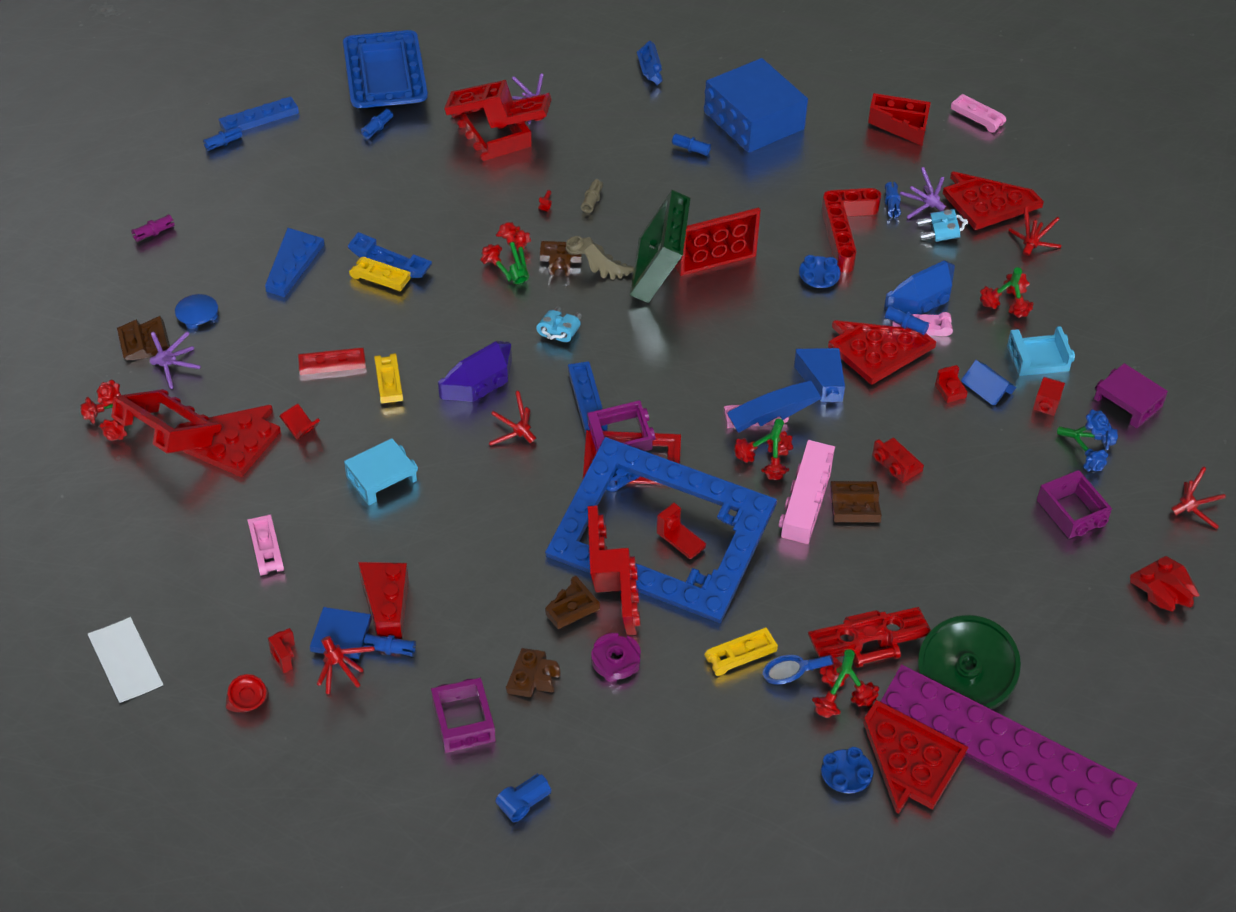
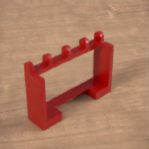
[451,108,531,161]
[111,389,222,453]

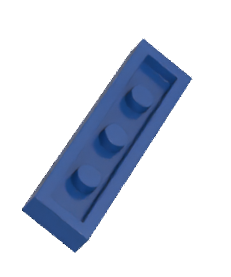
[219,97,299,132]
[568,361,608,435]

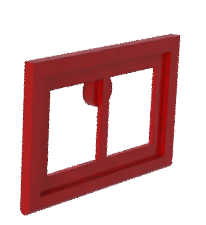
[583,430,681,485]

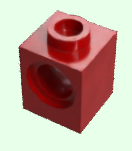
[1033,377,1065,416]

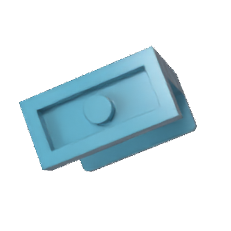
[1007,326,1075,376]
[344,438,418,505]

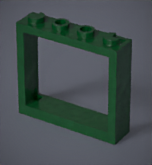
[630,190,691,303]

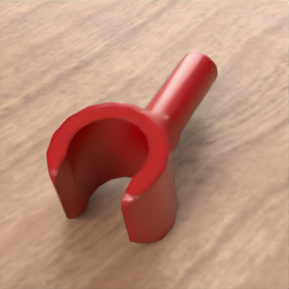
[538,190,552,212]

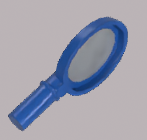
[763,655,833,685]

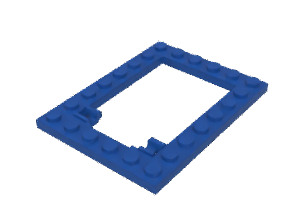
[545,437,777,624]

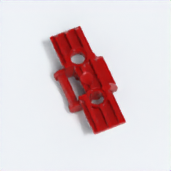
[808,607,931,668]

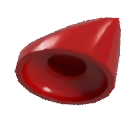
[226,674,268,712]

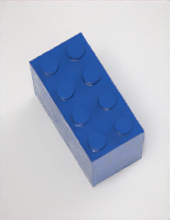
[704,58,808,153]

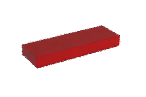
[298,347,366,375]

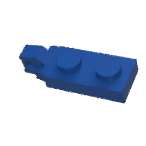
[637,41,663,85]

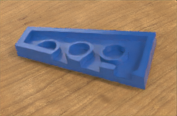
[265,228,325,297]

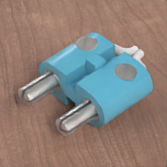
[917,209,968,242]
[536,307,582,342]

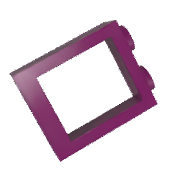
[587,400,656,452]
[1037,470,1112,539]
[431,677,496,753]

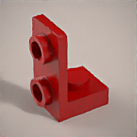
[657,503,706,559]

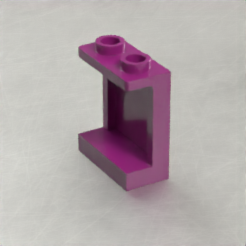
[1094,363,1168,428]

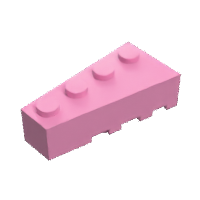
[779,440,835,545]

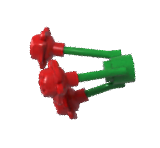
[480,222,531,284]

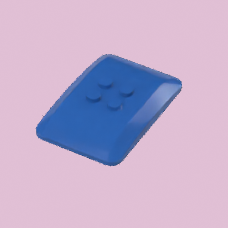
[343,30,428,108]

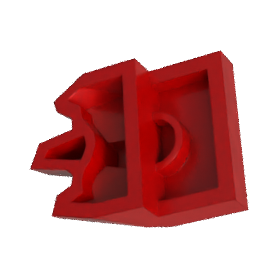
[1130,556,1200,612]

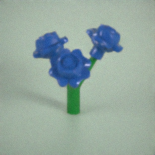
[1057,409,1118,472]

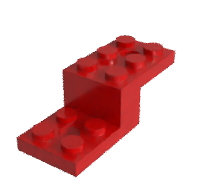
[444,80,552,129]
[588,506,641,636]

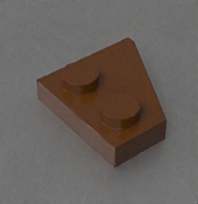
[545,576,600,629]

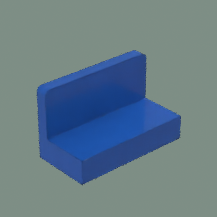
[961,360,1016,405]

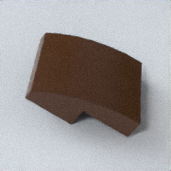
[117,316,170,360]
[830,481,882,523]

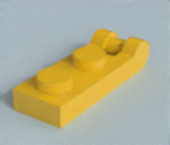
[349,257,411,291]
[374,353,403,403]
[704,627,778,676]

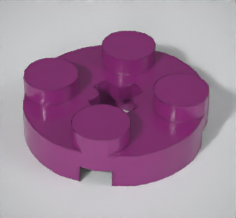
[591,633,641,682]

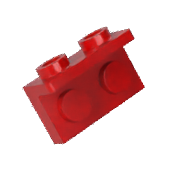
[872,437,924,483]

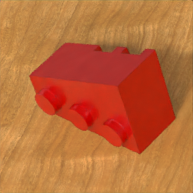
[868,93,931,146]
[358,562,409,639]

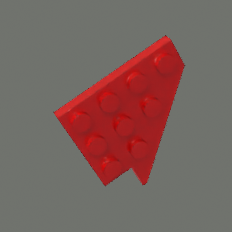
[942,171,1044,230]
[828,320,936,385]
[175,405,281,478]
[863,700,969,814]

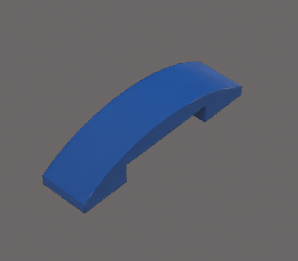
[348,232,432,278]

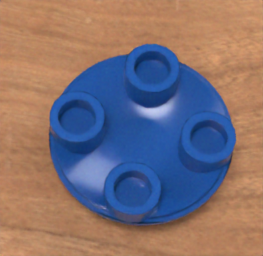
[799,255,841,288]
[175,294,218,329]
[821,747,874,793]

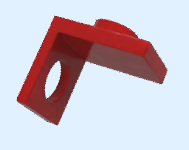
[279,404,320,440]

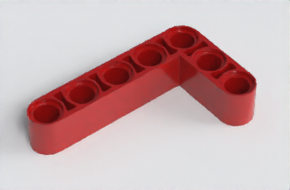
[822,188,881,273]

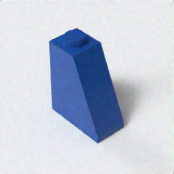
[794,348,845,402]

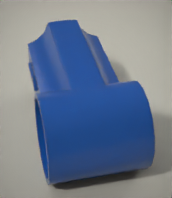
[495,773,551,822]

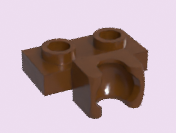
[540,241,582,276]
[506,648,561,697]

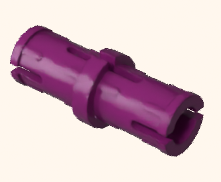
[131,214,175,242]

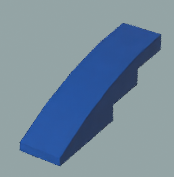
[727,381,822,433]

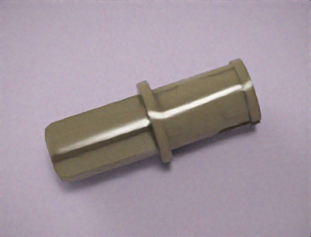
[581,179,603,213]

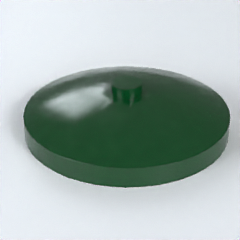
[918,615,1021,710]

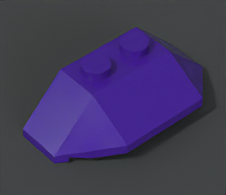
[438,341,512,402]

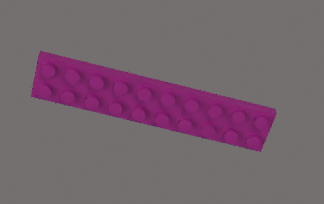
[880,664,1138,832]

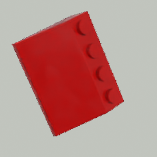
[675,207,761,276]

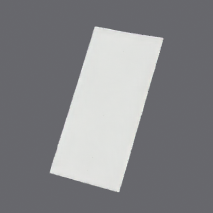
[88,617,163,703]

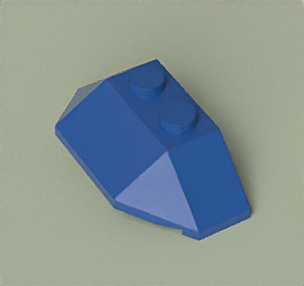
[884,260,955,314]

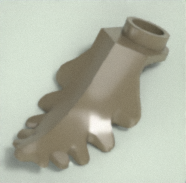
[566,236,634,280]

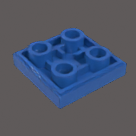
[310,607,372,659]

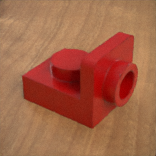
[935,365,968,403]
[268,628,295,674]

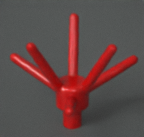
[1008,207,1062,256]
[489,391,536,446]
[1171,467,1226,529]
[317,636,375,694]

